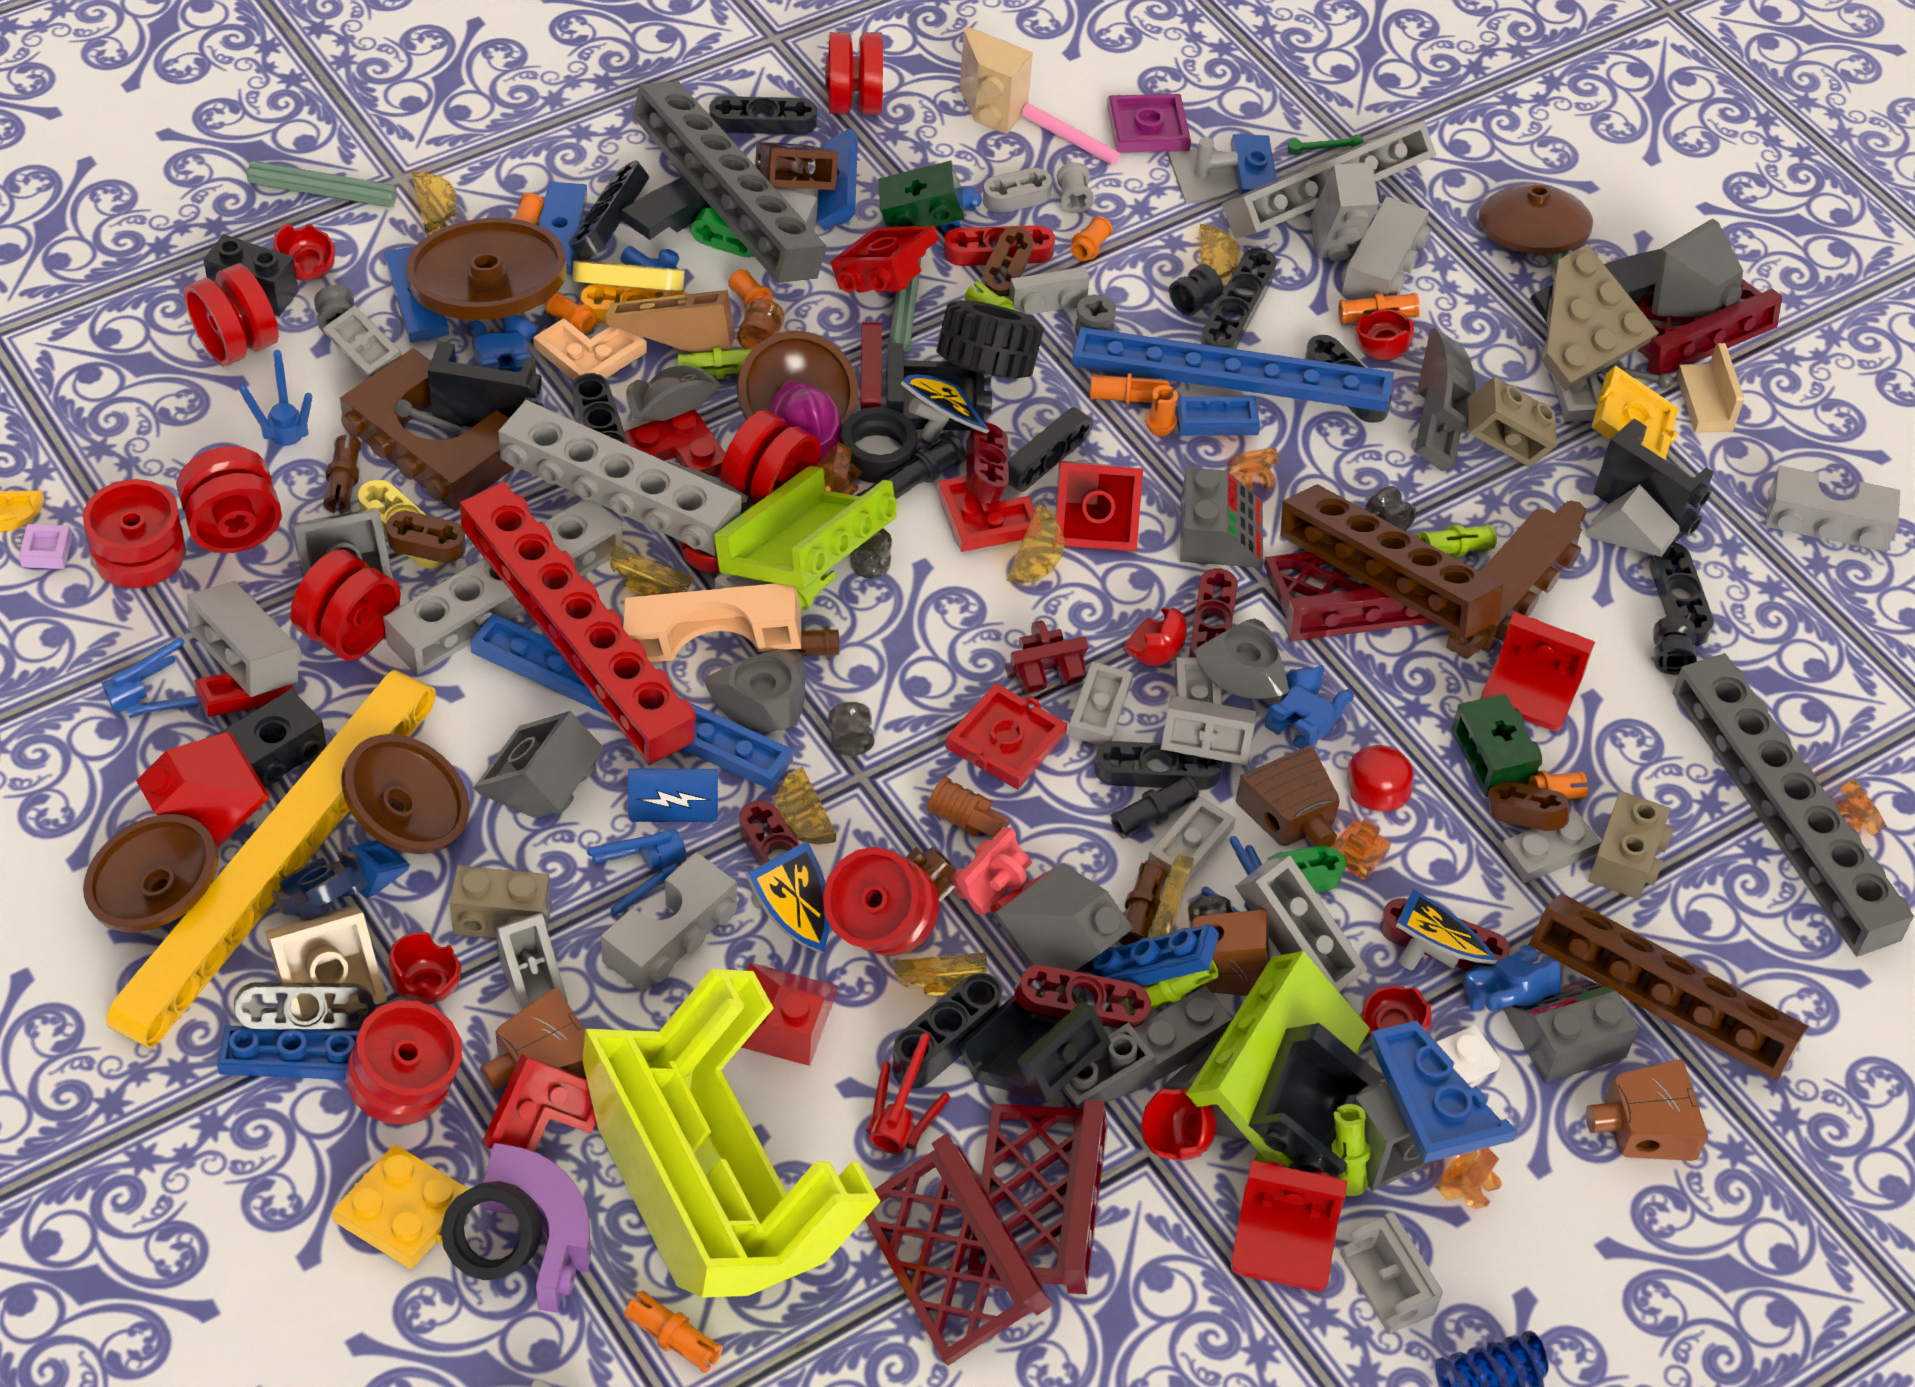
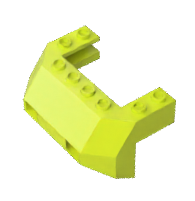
[582,969,880,1298]

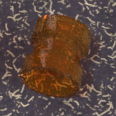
[737,298,785,349]

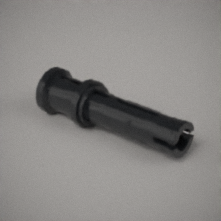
[855,431,966,499]

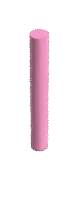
[1021,103,1120,165]

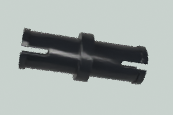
[1110,775,1199,839]

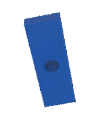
[817,128,858,230]
[539,181,587,274]
[384,246,449,343]
[1091,924,1219,995]
[217,1025,359,1080]

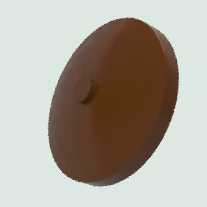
[406,218,567,320]

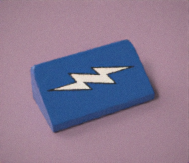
[628,768,718,822]

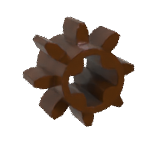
[906,846,956,902]

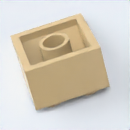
[960,26,1033,134]
[265,904,387,1019]

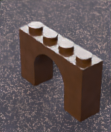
[340,347,514,511]

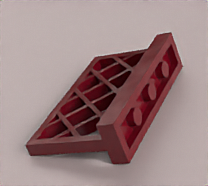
[1635,279,1783,375]
[1264,552,1436,641]
[967,1100,1108,1295]
[864,1133,1053,1366]

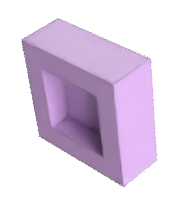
[19,524,72,569]

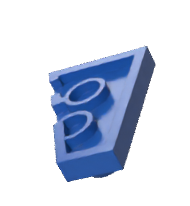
[1369,1021,1517,1164]

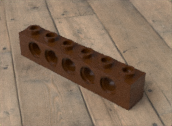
[1280,484,1504,639]
[1528,893,1809,1081]

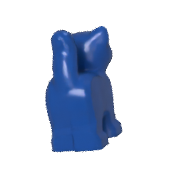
[471,315,537,372]
[1265,665,1354,749]
[1463,945,1562,1011]

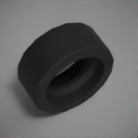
[840,406,918,483]
[441,1181,542,1280]

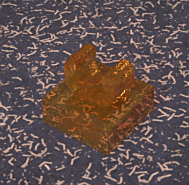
[817,442,862,495]
[1227,447,1279,491]
[1836,778,1887,836]
[1331,818,1391,880]
[1435,1147,1502,1209]

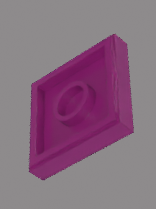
[1107,94,1191,153]

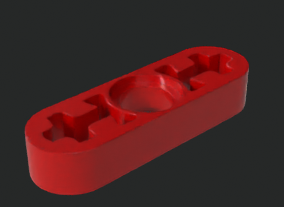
[944,225,1055,266]

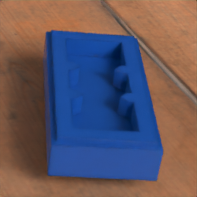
[1230,134,1277,195]
[1175,396,1260,436]

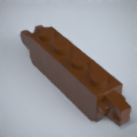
[1446,500,1586,659]

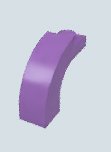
[483,1143,591,1313]

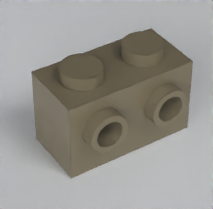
[1467,376,1557,467]
[1588,791,1673,899]
[449,865,552,939]

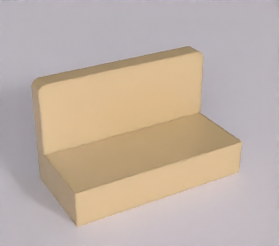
[1676,343,1744,433]

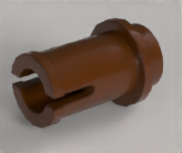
[795,625,840,660]

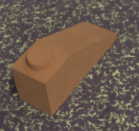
[605,290,736,353]

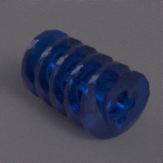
[1434,1330,1549,1387]

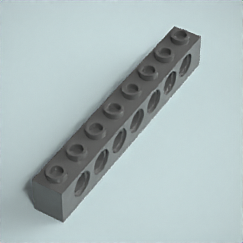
[633,81,826,283]
[1672,653,1914,957]

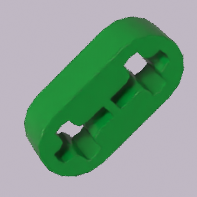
[691,207,754,258]
[1270,846,1346,893]

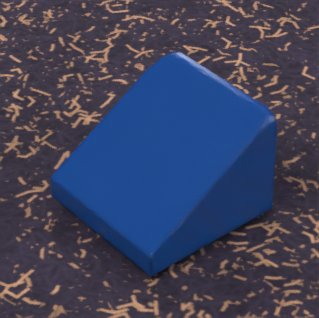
[347,840,410,898]

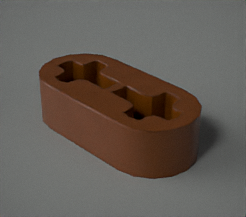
[981,227,1034,297]
[386,511,466,563]
[1488,782,1569,831]

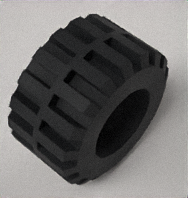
[936,300,1044,379]

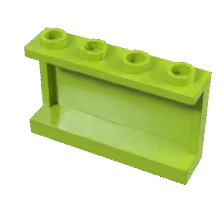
[714,466,897,589]
[1186,951,1370,1168]

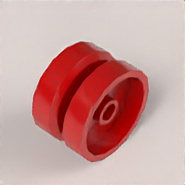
[825,32,883,115]
[183,263,279,367]
[720,410,821,505]
[176,446,282,553]
[82,479,186,589]
[290,549,401,662]
[823,847,940,957]
[346,1000,462,1125]

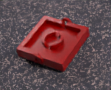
[946,683,1067,790]

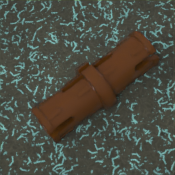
[323,435,362,514]
[1119,860,1168,946]

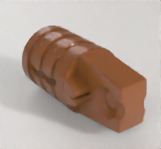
[926,776,1011,837]

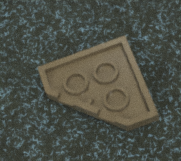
[1542,244,1659,391]

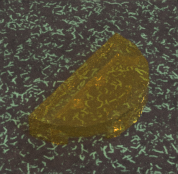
[412,172,457,234]
[1198,224,1240,279]
[1006,504,1065,584]
[610,545,693,596]
[775,767,836,845]
[1150,854,1194,938]
[895,952,987,996]

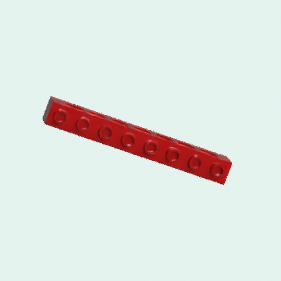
[460,481,696,766]

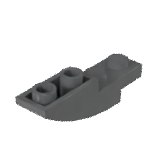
[1414,327,1476,471]
[1062,985,1233,1109]

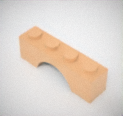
[623,583,801,663]

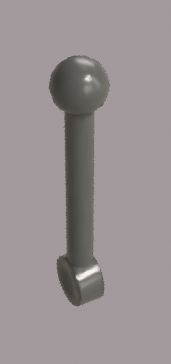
[1596,365,1673,388]
[394,399,472,435]

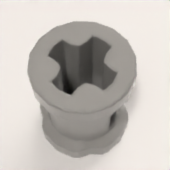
[1057,162,1094,213]

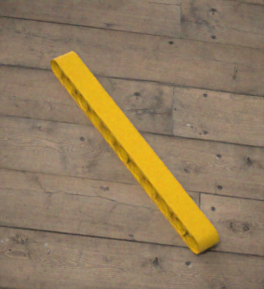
[106,670,436,1048]

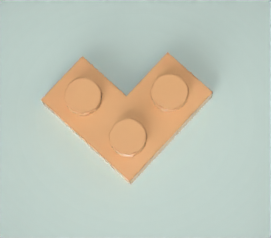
[533,318,647,381]

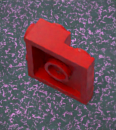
[830,226,939,293]

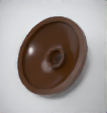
[1478,183,1593,254]
[737,331,858,425]
[341,734,469,854]
[83,814,219,932]

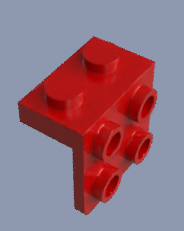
[1480,612,1595,731]
[1231,1160,1348,1292]

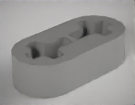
[982,168,1052,213]

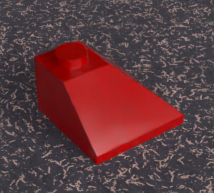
[1054,461,1143,551]
[136,732,270,848]
[741,962,838,1066]

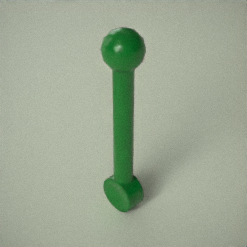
[1288,134,1364,155]

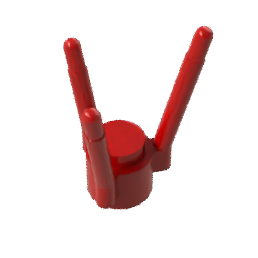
[866,1033,950,1154]

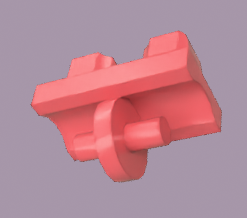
[949,827,1032,915]

